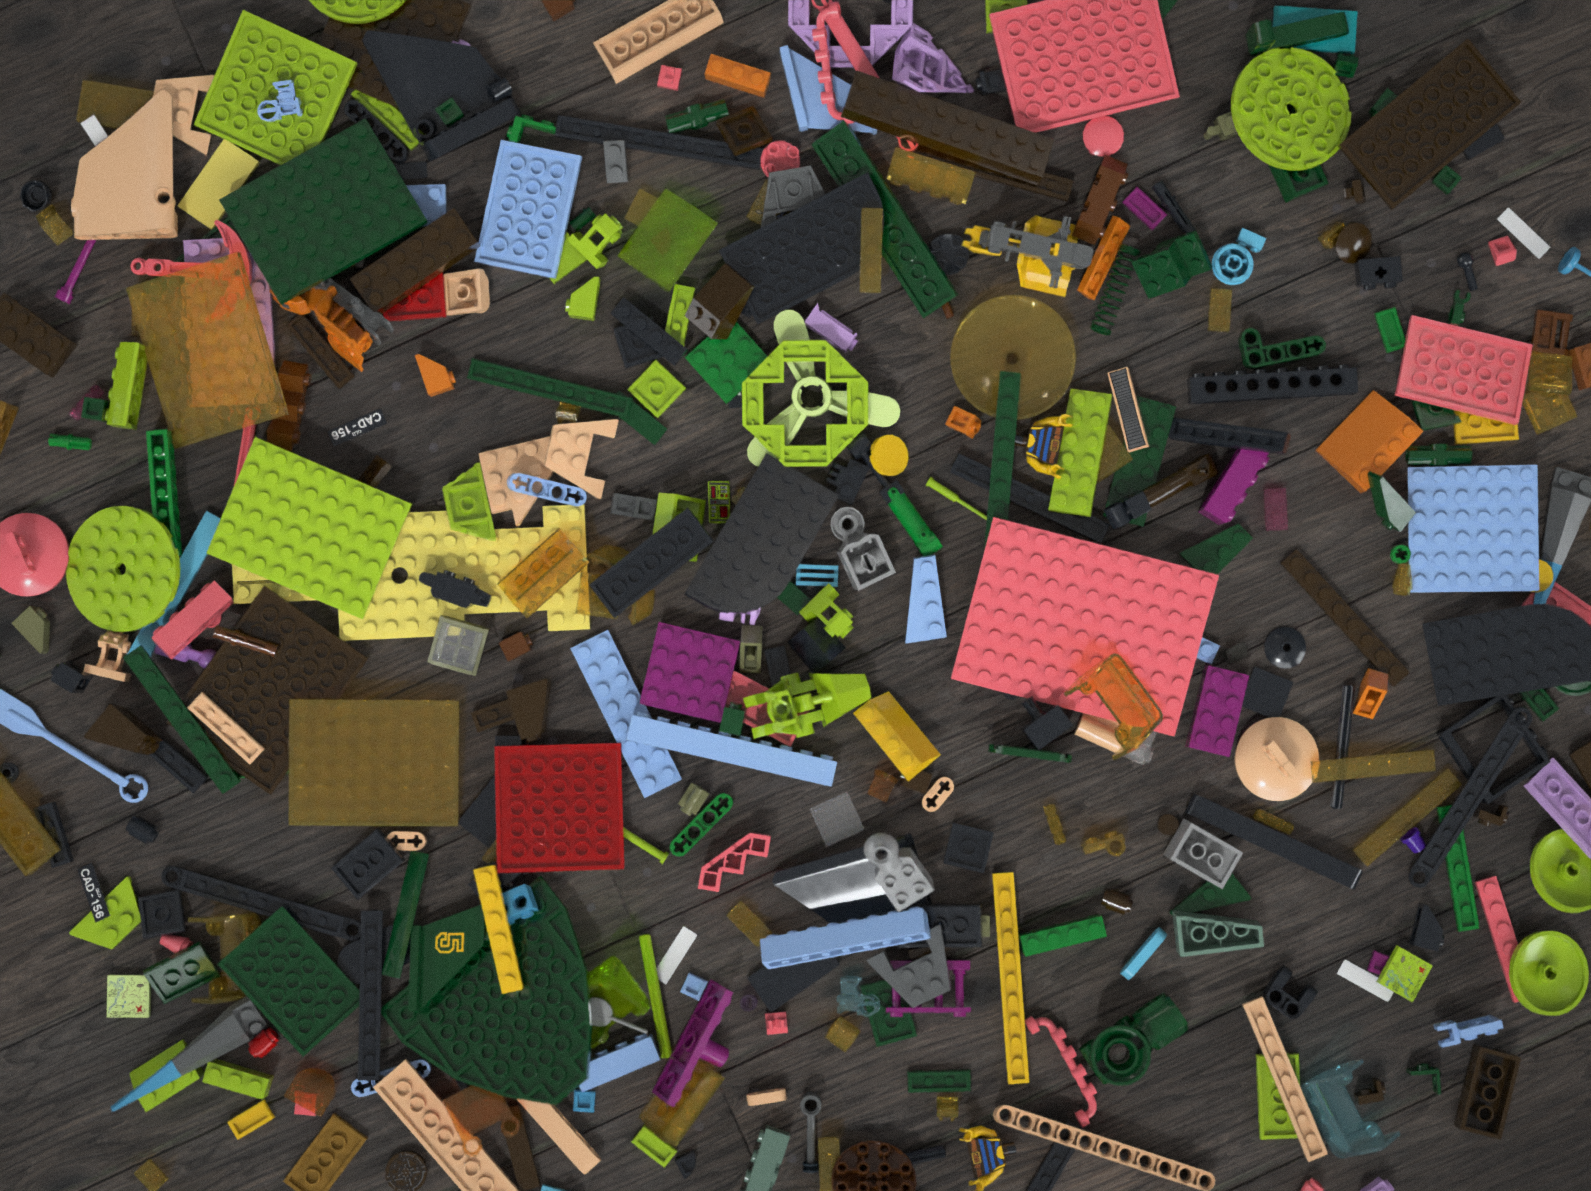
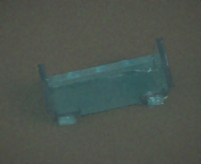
[1301,1059,1401,1159]

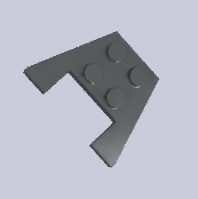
[761,166,825,228]
[867,924,951,1008]

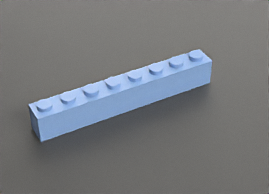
[760,907,930,969]

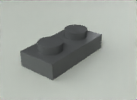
[603,139,628,183]

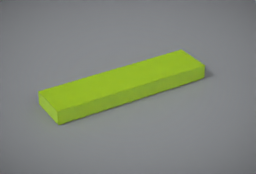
[351,90,425,151]

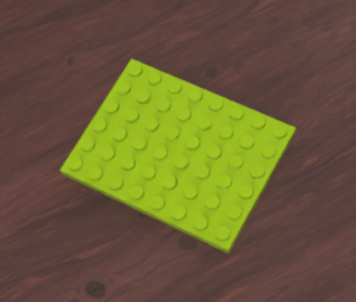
[207,437,412,619]

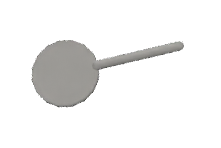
[590,997,648,1034]

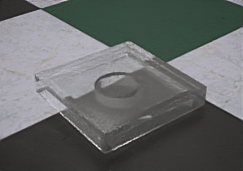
[809,792,865,847]

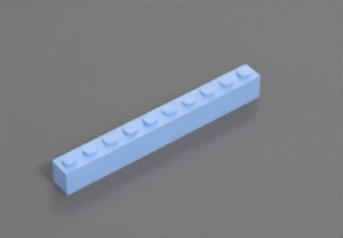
[626,712,837,786]

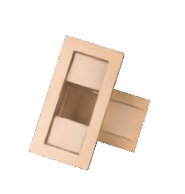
[83,630,131,682]

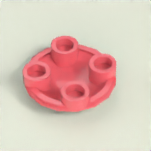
[1083,116,1124,157]
[760,141,800,177]

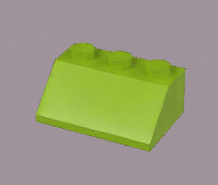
[653,493,706,562]
[129,1039,205,1112]

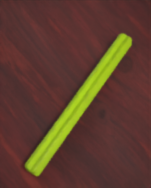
[639,934,672,1058]

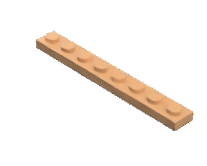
[1242,996,1328,1162]

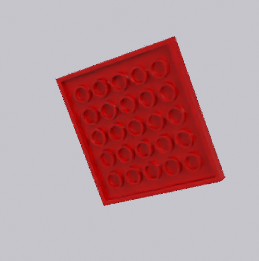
[495,743,624,873]

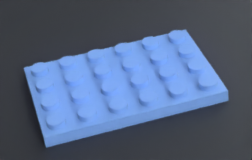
[474,140,583,279]

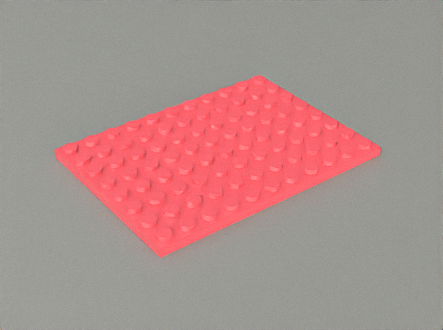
[951,517,1219,737]

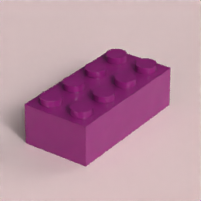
[1198,449,1270,525]
[1185,665,1249,757]

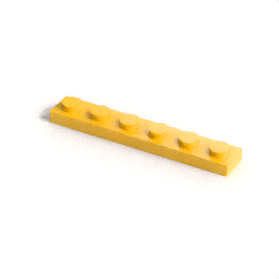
[474,864,524,994]

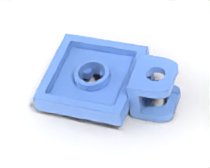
[1434,1015,1503,1047]

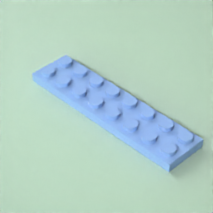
[570,630,682,798]

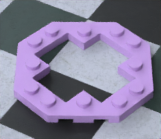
[788,0,913,68]

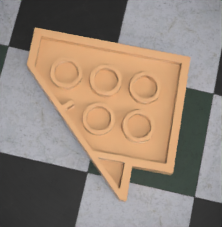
[478,436,554,526]

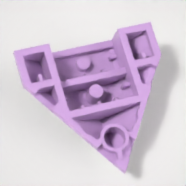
[892,23,975,93]

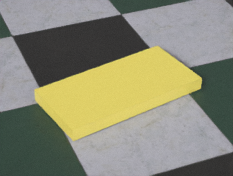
[178,139,260,230]

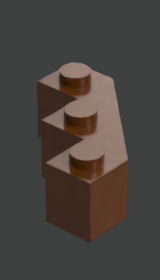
[1072,155,1129,245]
[267,360,311,451]

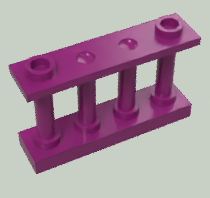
[886,961,971,1017]

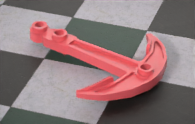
[130,220,252,323]

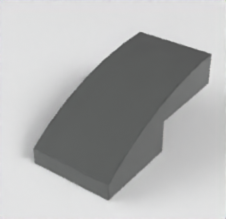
[610,493,657,520]

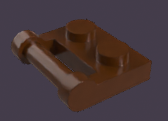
[1531,310,1573,357]

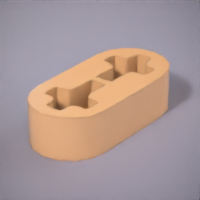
[921,777,954,812]
[387,831,427,851]
[746,1088,787,1106]

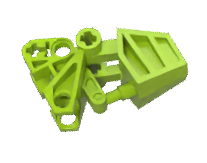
[743,672,871,739]

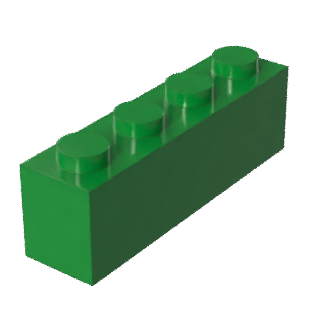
[1018,914,1107,957]

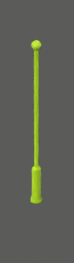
[926,477,987,520]

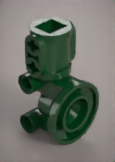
[1079,993,1189,1086]

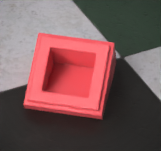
[1488,236,1517,266]

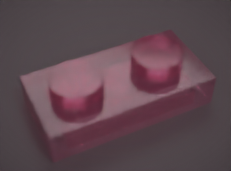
[1264,488,1288,531]

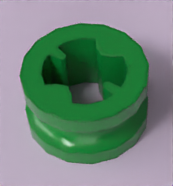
[1390,545,1411,564]

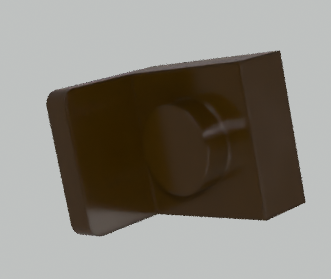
[1353,1077,1386,1105]

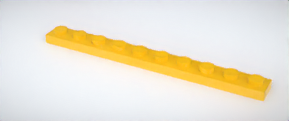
[992,872,1029,1084]

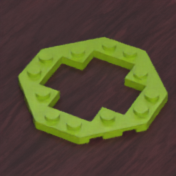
[742,340,868,467]

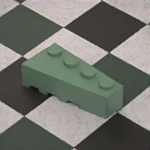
[1172,910,1264,957]
[740,1125,790,1191]

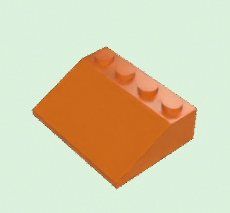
[1316,390,1424,493]

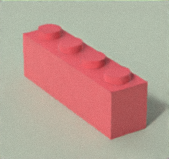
[151,581,234,660]

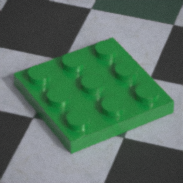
[685,322,768,405]

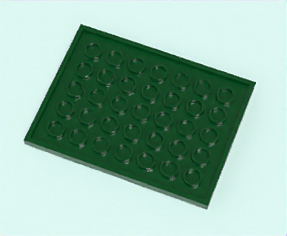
[219,118,428,305]

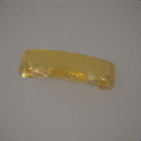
[587,545,654,626]

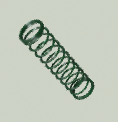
[1090,244,1141,336]

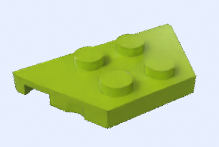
[442,463,496,541]
[69,876,141,950]

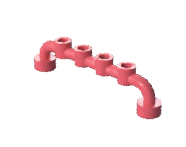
[812,1,855,124]
[1025,1016,1097,1128]

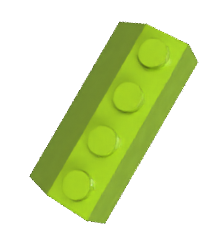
[105,342,150,430]

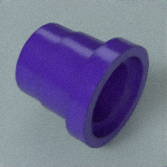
[1400,827,1426,853]

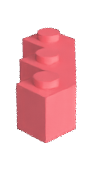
[698,832,771,892]

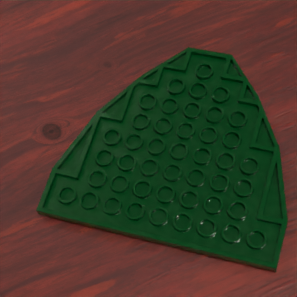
[381,876,592,1105]

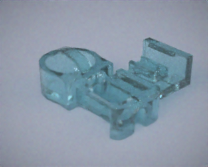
[836,976,880,1017]

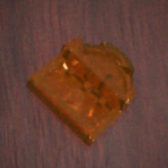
[284,1068,336,1117]

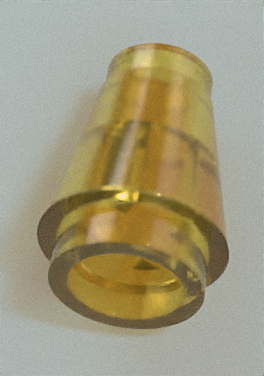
[1392,564,1413,596]

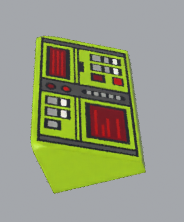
[708,481,730,524]

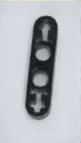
[344,100,408,163]

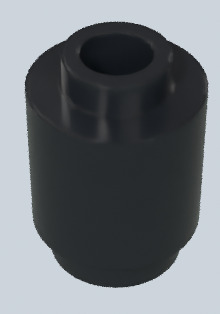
[126,816,159,845]

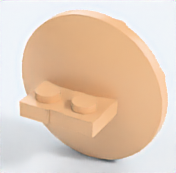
[1234,717,1319,801]

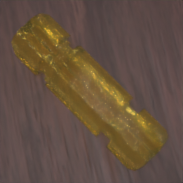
[1043,804,1066,845]
[1253,809,1294,834]

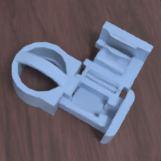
[257,80,303,122]

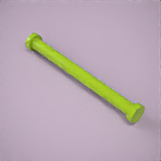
[623,827,669,864]

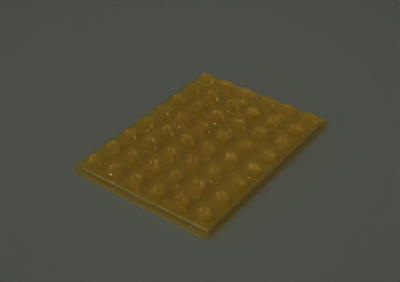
[126,252,289,449]
[289,699,459,826]

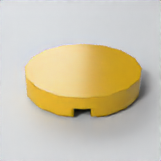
[870,435,909,476]

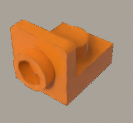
[945,406,982,439]

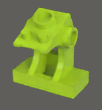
[567,214,623,269]
[799,583,854,638]

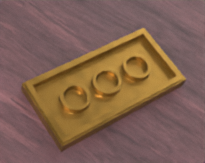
[283,1113,368,1191]

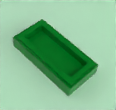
[1374,307,1405,354]

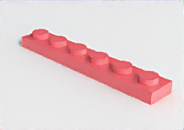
[1474,876,1519,1003]

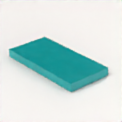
[1272,6,1357,54]

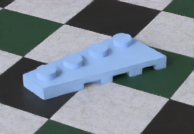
[905,555,947,644]

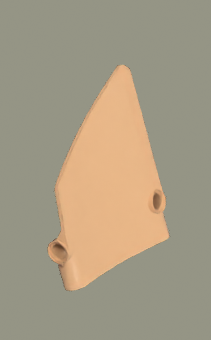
[71,90,178,240]

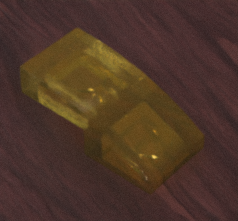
[726,901,773,947]

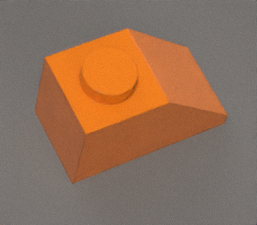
[415,354,456,397]
[1353,668,1388,719]

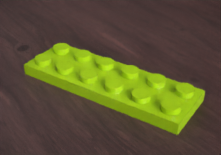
[1049,389,1112,517]

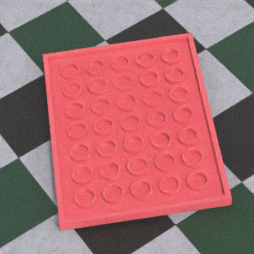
[989,0,1180,133]

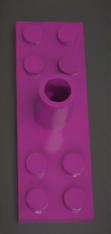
[652,979,733,1107]

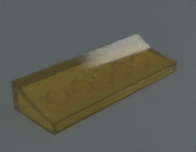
[0,771,61,876]

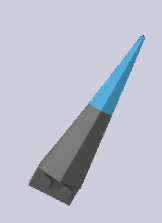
[1533,467,1591,604]
[111,996,268,1111]

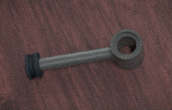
[800,1091,821,1174]

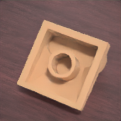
[443,269,490,316]

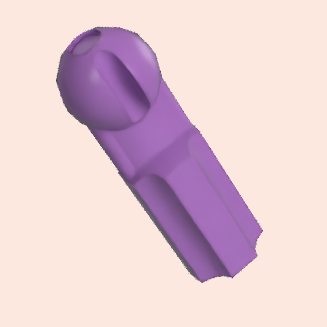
[155,644,216,669]

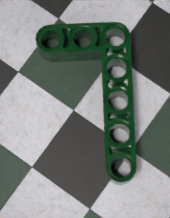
[1245,12,1349,56]

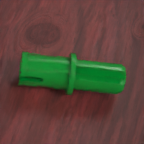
[48,433,92,450]

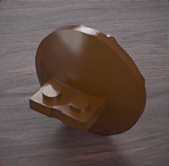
[831,1141,916,1191]

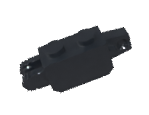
[419,569,492,609]

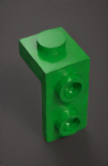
[507,115,556,143]

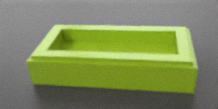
[631,1124,678,1168]

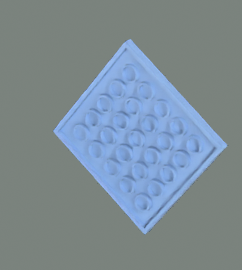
[1408,465,1539,593]

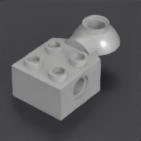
[830,507,896,591]
[864,833,934,912]

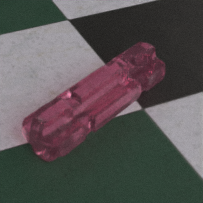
[69,384,104,420]

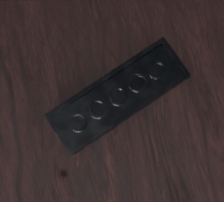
[589,508,714,618]

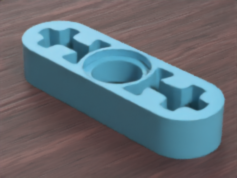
[1120,927,1167,980]

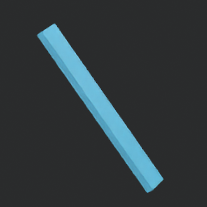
[128,511,221,657]

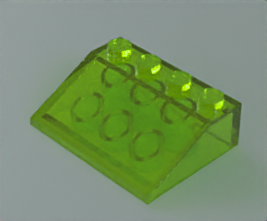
[618,188,718,293]

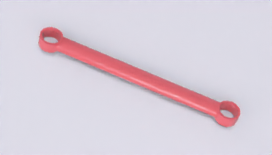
[811,0,918,152]

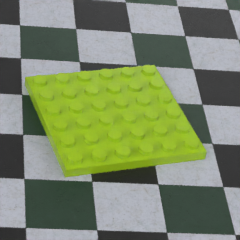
[194,10,358,165]

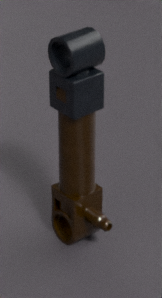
[1104,453,1219,529]

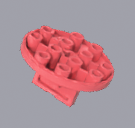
[0,513,69,596]

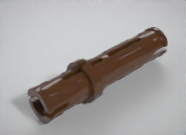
[213,625,278,657]

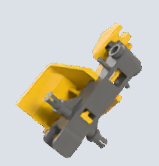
[962,215,1093,297]

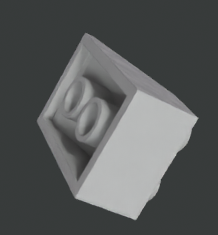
[1163,819,1243,889]

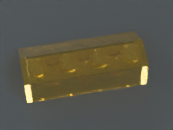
[887,147,976,205]
[497,528,589,618]
[639,1058,725,1147]

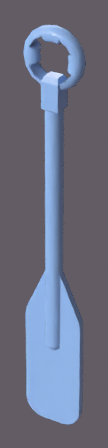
[0,688,148,803]

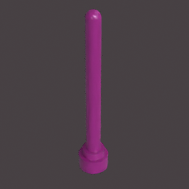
[54,240,96,304]

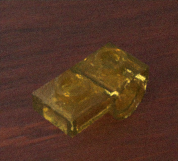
[1081,830,1126,856]

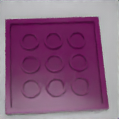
[639,622,741,723]

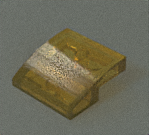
[1522,379,1578,435]

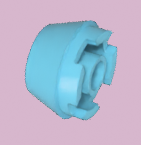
[1212,243,1253,285]

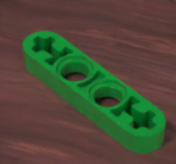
[670,793,733,857]

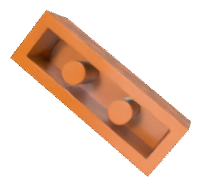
[705,54,771,98]

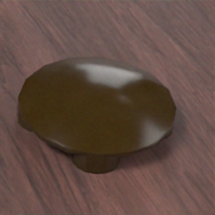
[1333,222,1372,264]

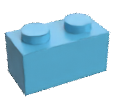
[1235,228,1266,253]

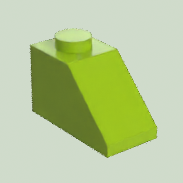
[565,277,601,321]

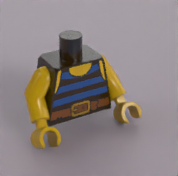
[1015,414,1073,479]
[959,1126,1017,1191]

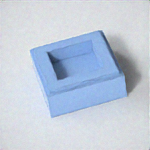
[680,972,708,1001]

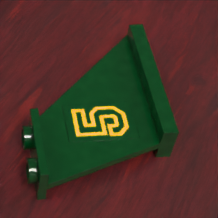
[408,905,490,1012]

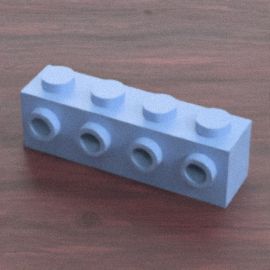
[580,1033,661,1092]

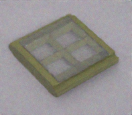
[427,615,489,676]

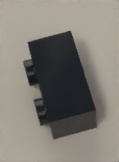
[495,736,523,746]

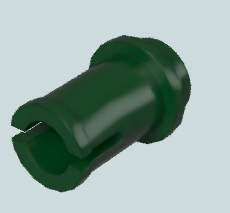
[569,207,596,232]

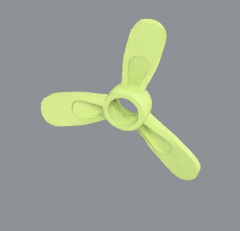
[747,310,900,466]

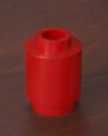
[248,1027,280,1058]

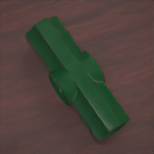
[665,99,729,134]
[1405,444,1472,466]

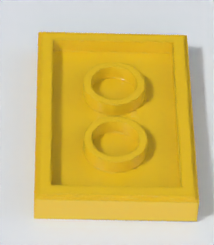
[1453,410,1519,445]

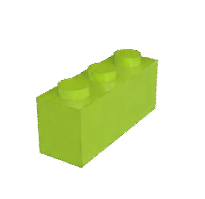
[202,1059,274,1100]

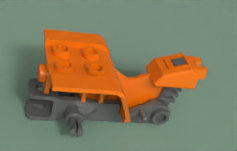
[269,278,394,372]

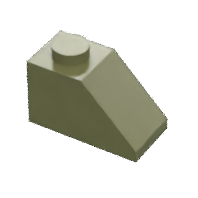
[12,606,50,654]
[740,625,763,673]

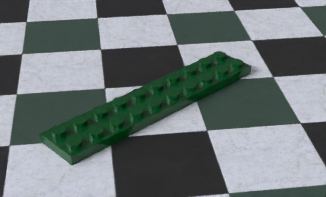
[811,120,958,318]

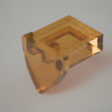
[867,770,899,802]

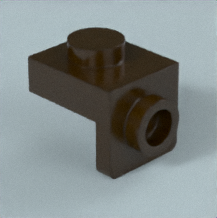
[1473,805,1509,827]

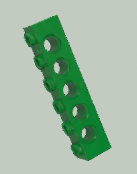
[146,429,182,556]

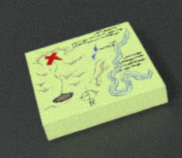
[107,974,151,1018]

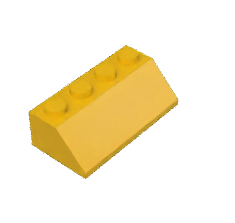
[853,691,941,781]

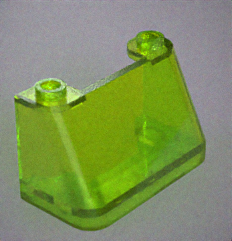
[588,955,650,1048]

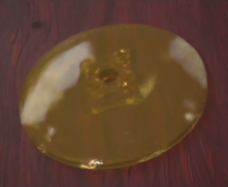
[950,295,1076,420]

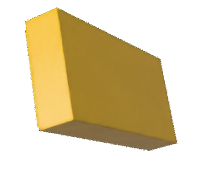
[227,1099,275,1140]

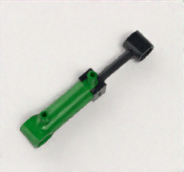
[846,431,943,556]

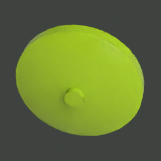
[1530,829,1591,913]
[1509,931,1589,1016]

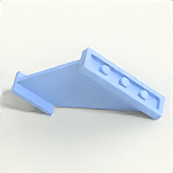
[780,45,877,135]

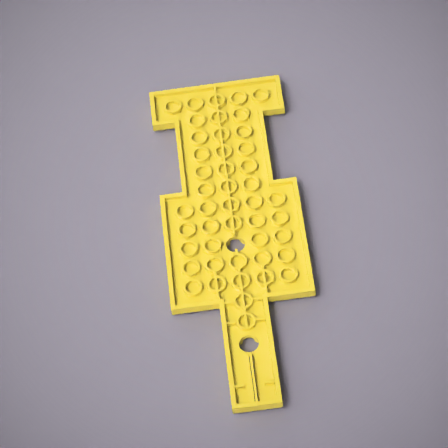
[232,504,590,641]

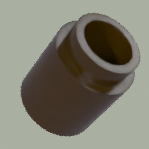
[1101,889,1133,915]

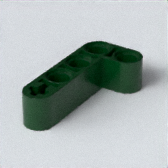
[1238,328,1326,369]

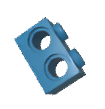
[502,884,539,925]

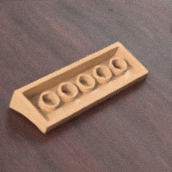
[593,0,724,84]

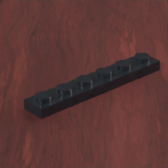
[1168,418,1291,455]

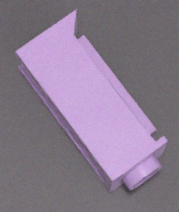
[804,303,858,353]

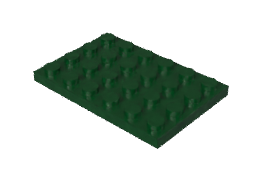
[217,906,359,1057]

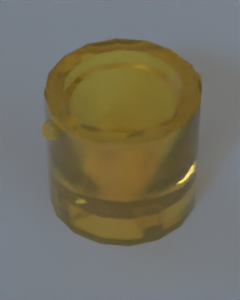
[824,1015,861,1052]

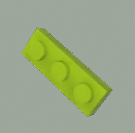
[665,284,696,346]

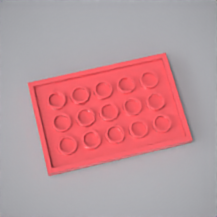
[1395,315,1533,425]

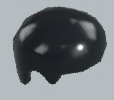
[20,180,52,212]

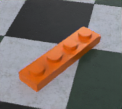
[1077,216,1130,300]

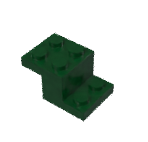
[1131,230,1213,299]

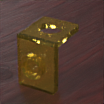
[36,204,74,246]
[134,1159,169,1191]

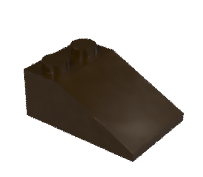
[685,264,755,339]

